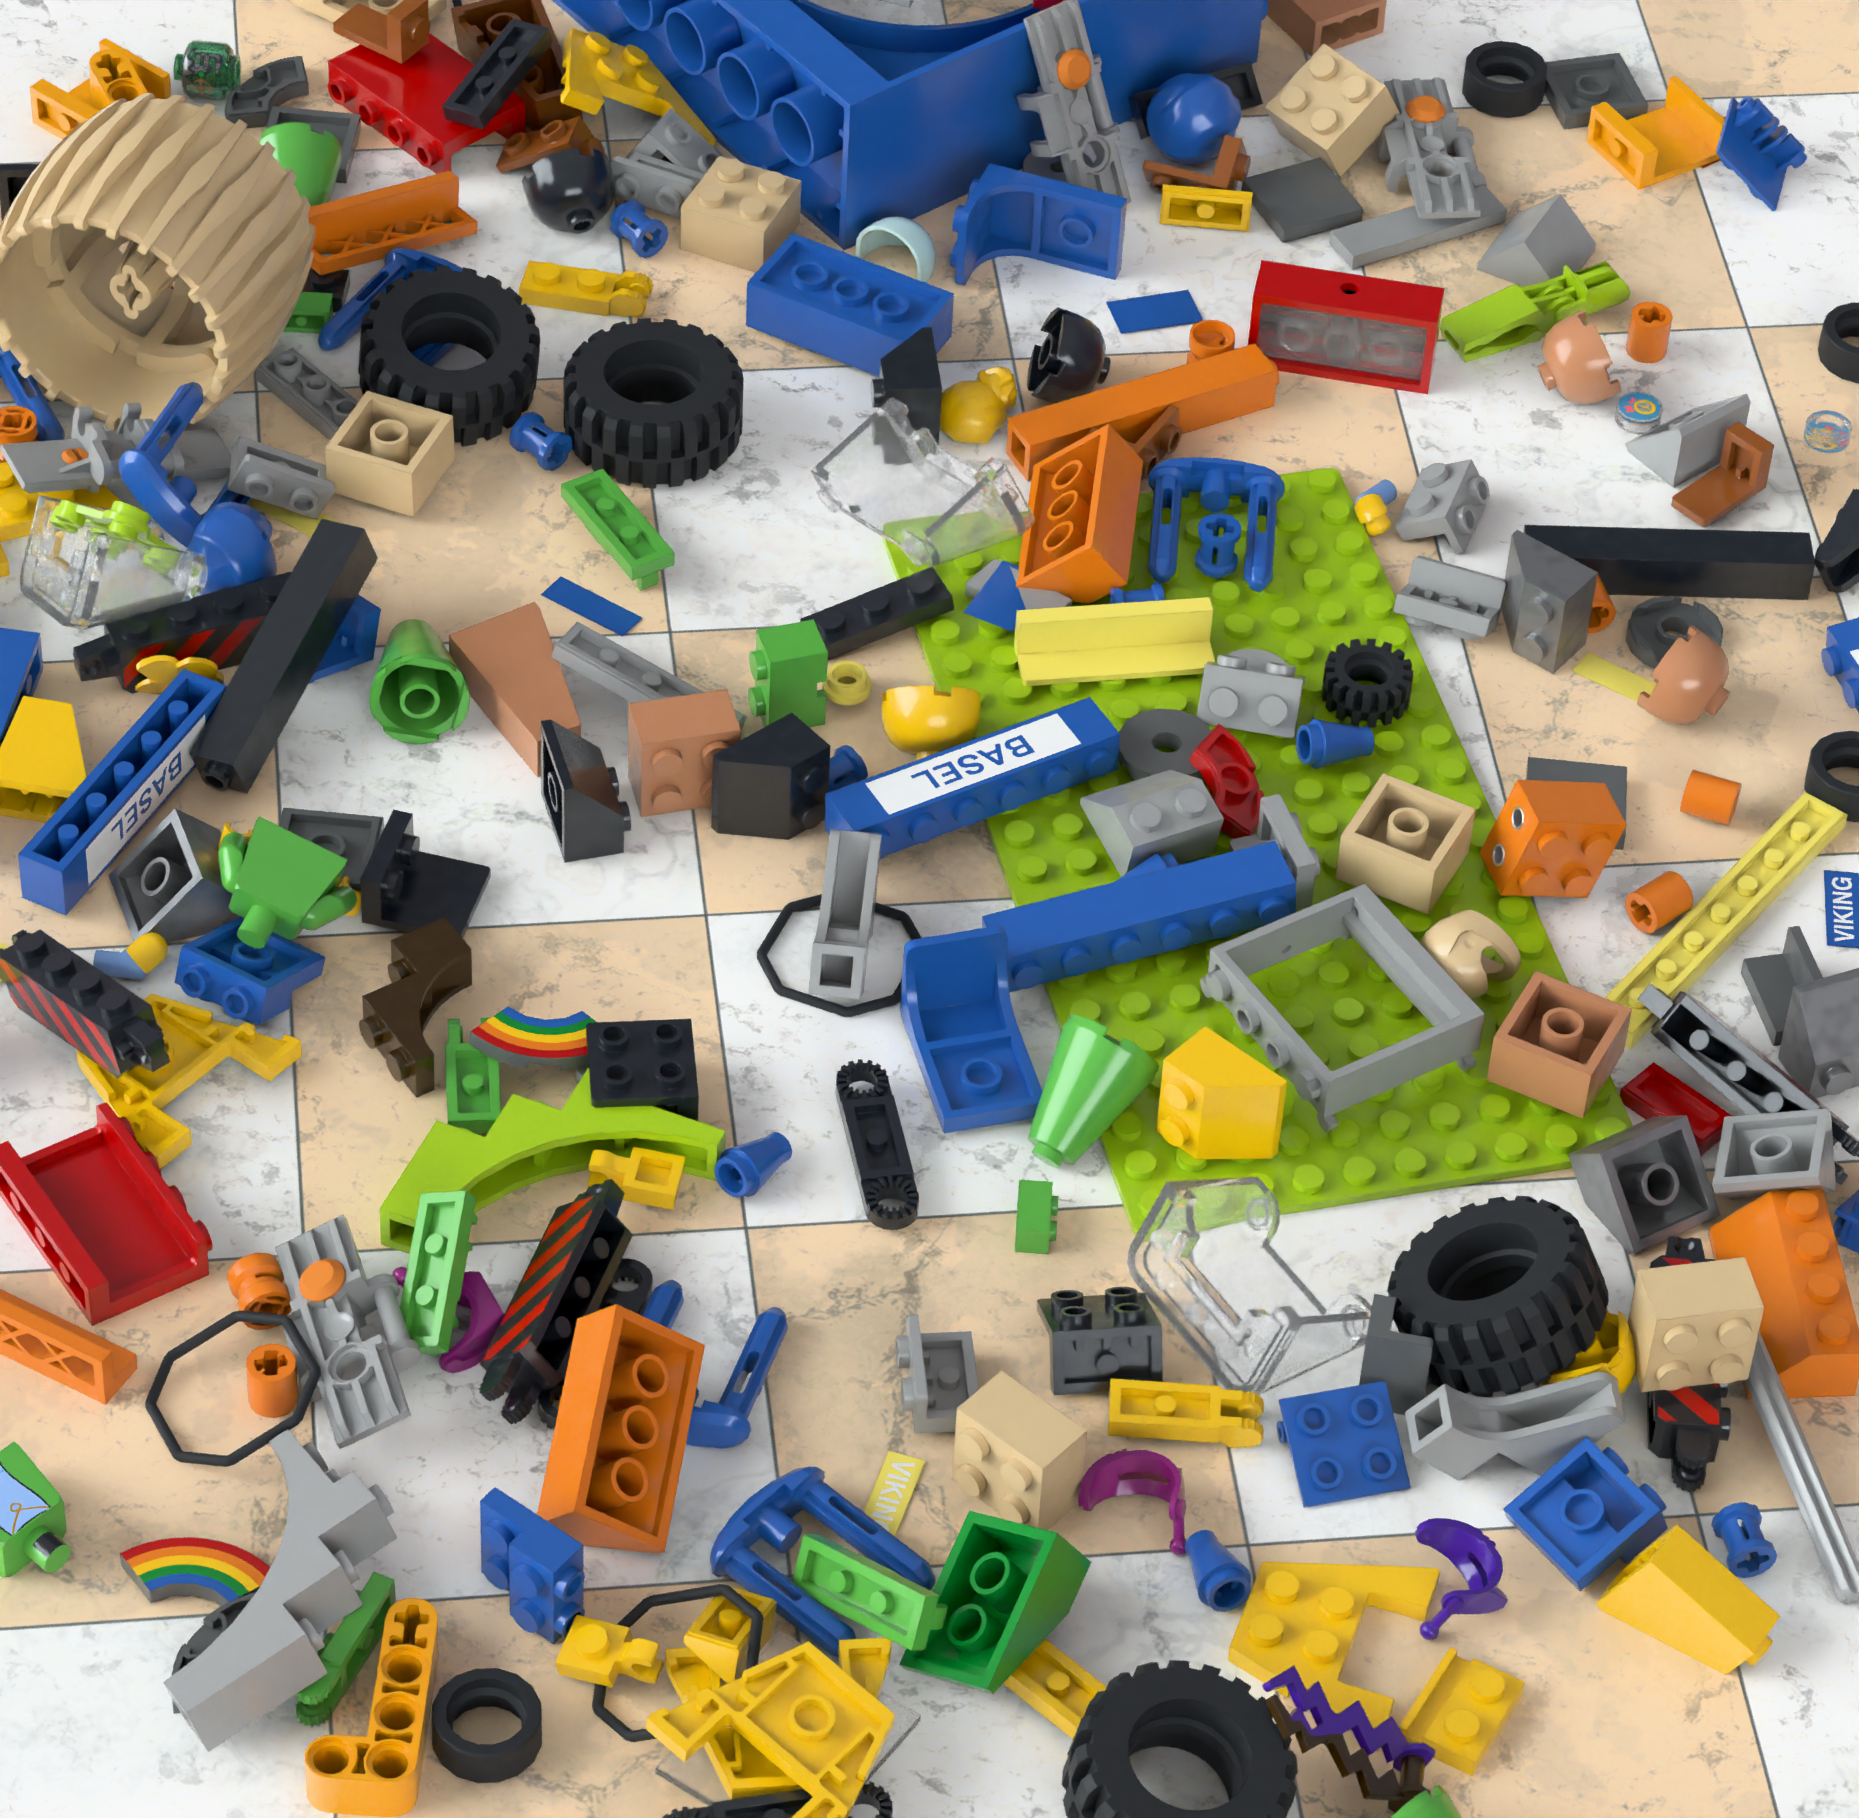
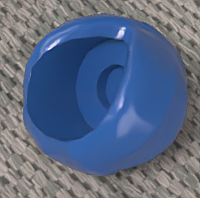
[1146,73,1241,165]
[185,502,277,595]

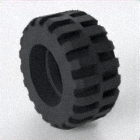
[358,266,541,447]
[564,318,744,488]
[1387,1196,1609,1397]
[1061,1660,1298,1818]

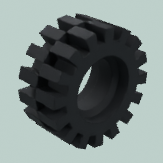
[1321,638,1414,728]

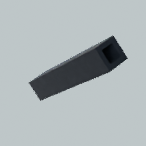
[190,519,378,794]
[1523,525,1815,600]

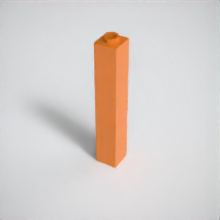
[1006,343,1279,481]

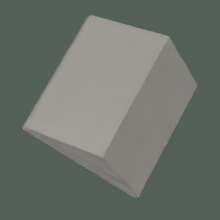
[1477,194,1596,287]
[1625,394,1751,487]
[1712,1108,1836,1199]

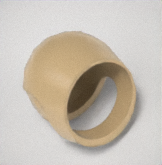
[1420,910,1521,1000]

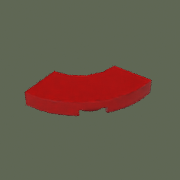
[1188,723,1264,839]

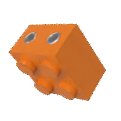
[1479,780,1627,898]

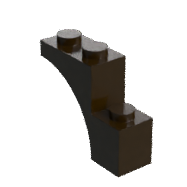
[359,917,472,1098]

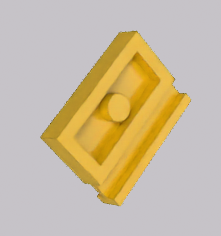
[1399,1647,1525,1776]

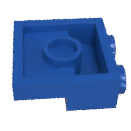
[174,916,325,1025]
[1503,1437,1668,1592]
[480,1487,585,1644]

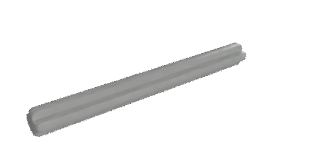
[1745,1331,1859,1604]

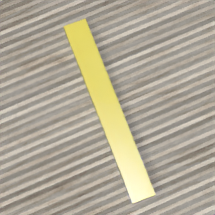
[1605,792,1848,1050]

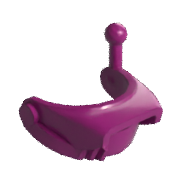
[392,1267,504,1373]
[1078,1449,1187,1556]

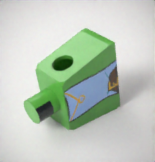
[0,1441,71,1577]

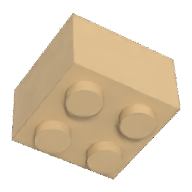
[1265,44,1400,177]
[680,156,801,272]
[325,391,455,517]
[1335,773,1476,914]
[1628,1257,1764,1392]
[952,1370,1087,1530]

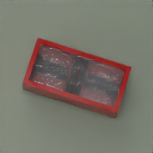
[1248,260,1445,394]

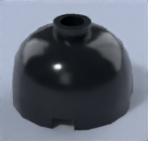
[522,148,615,234]
[1027,307,1111,403]

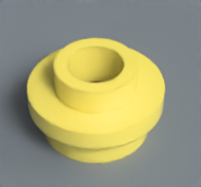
[822,660,872,706]

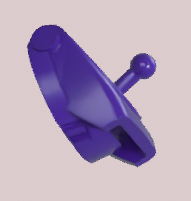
[1415,1518,1508,1640]

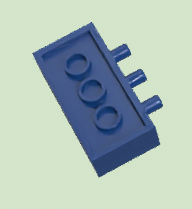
[746,233,954,377]

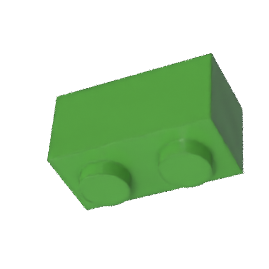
[283,292,333,334]
[1015,1180,1058,1254]

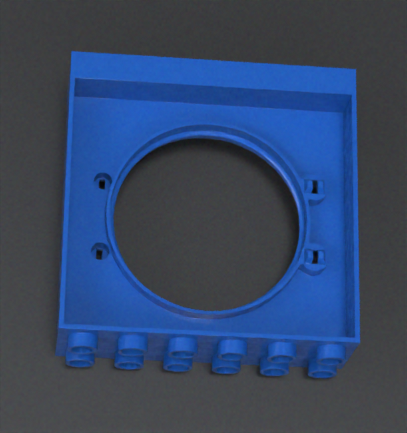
[552,0,1268,250]

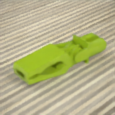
[1440,261,1631,362]

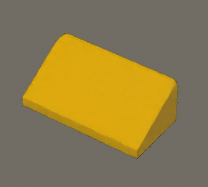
[1159,184,1253,232]
[683,1586,777,1683]

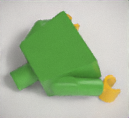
[217,816,361,949]

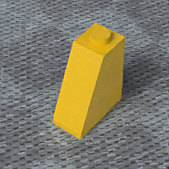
[0,696,86,823]
[1596,1524,1780,1675]

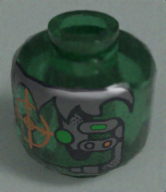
[174,40,241,101]

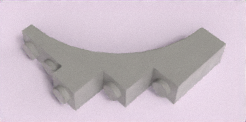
[163,1429,397,1752]

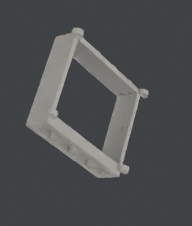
[1200,884,1485,1132]

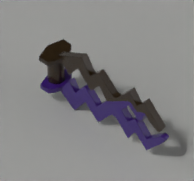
[1263,1665,1435,1813]

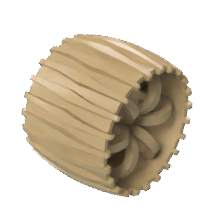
[0,93,316,431]

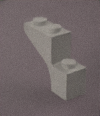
[808,829,882,1000]
[1405,1372,1626,1481]

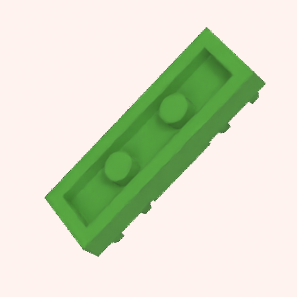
[561,469,675,591]
[400,1190,478,1356]
[792,1534,948,1651]

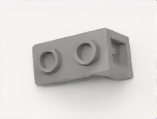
[625,108,724,174]

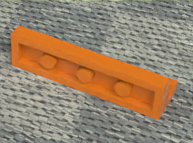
[308,171,478,275]
[0,1289,138,1405]

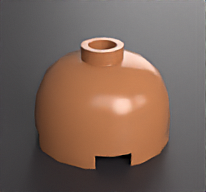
[1537,310,1622,404]
[1637,625,1730,725]

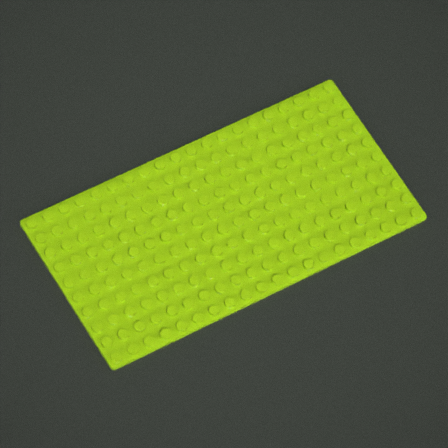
[883,468,1633,1237]

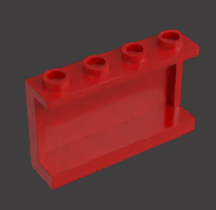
[328,33,526,174]
[0,1102,213,1326]

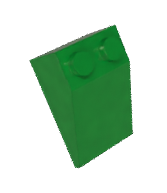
[899,1511,1091,1694]

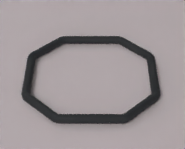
[757,894,922,1017]
[145,1311,321,1467]
[592,1584,763,1742]

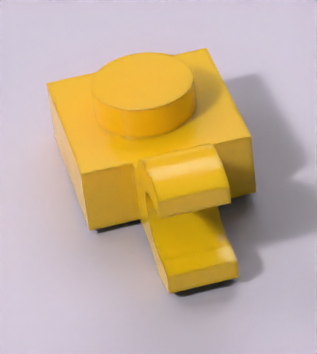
[587,1146,686,1210]
[555,1614,664,1688]

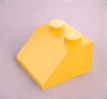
[1156,1026,1287,1159]

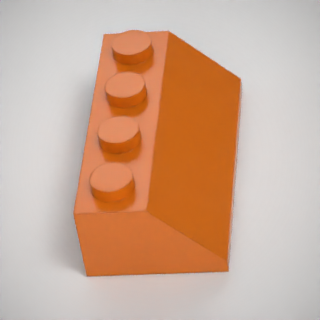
[1016,424,1143,604]
[1708,1189,1859,1400]
[537,1304,705,1554]

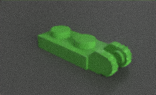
[445,1018,501,1135]
[295,1572,396,1727]

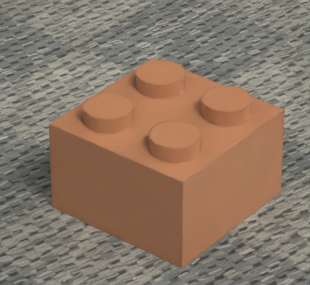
[628,689,741,817]
[1487,971,1632,1119]

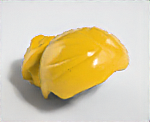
[940,366,1017,443]

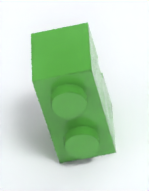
[748,619,828,727]

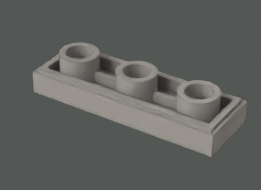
[255,348,358,440]

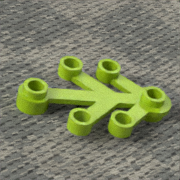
[49,500,181,574]

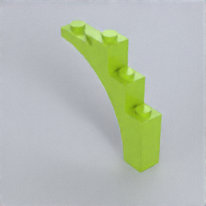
[379,1067,726,1254]

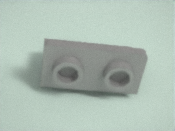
[610,151,705,218]
[228,436,335,519]
[1395,459,1490,554]
[1393,556,1507,640]
[1197,654,1305,738]
[1229,794,1321,910]
[896,1314,979,1434]

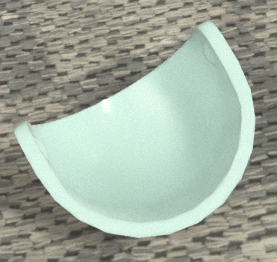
[855,217,936,283]

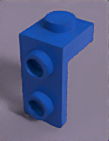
[309,594,381,684]

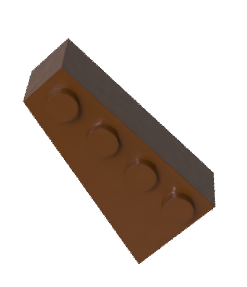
[451,0,584,132]

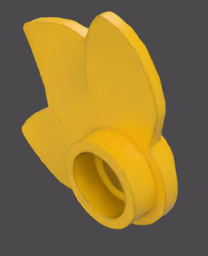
[135,655,224,694]

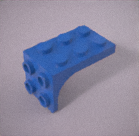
[950,163,1127,286]
[900,926,1042,1134]

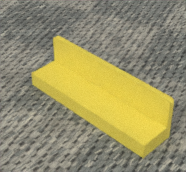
[1014,597,1215,686]

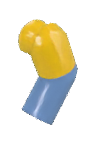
[1353,479,1397,536]
[93,932,168,979]

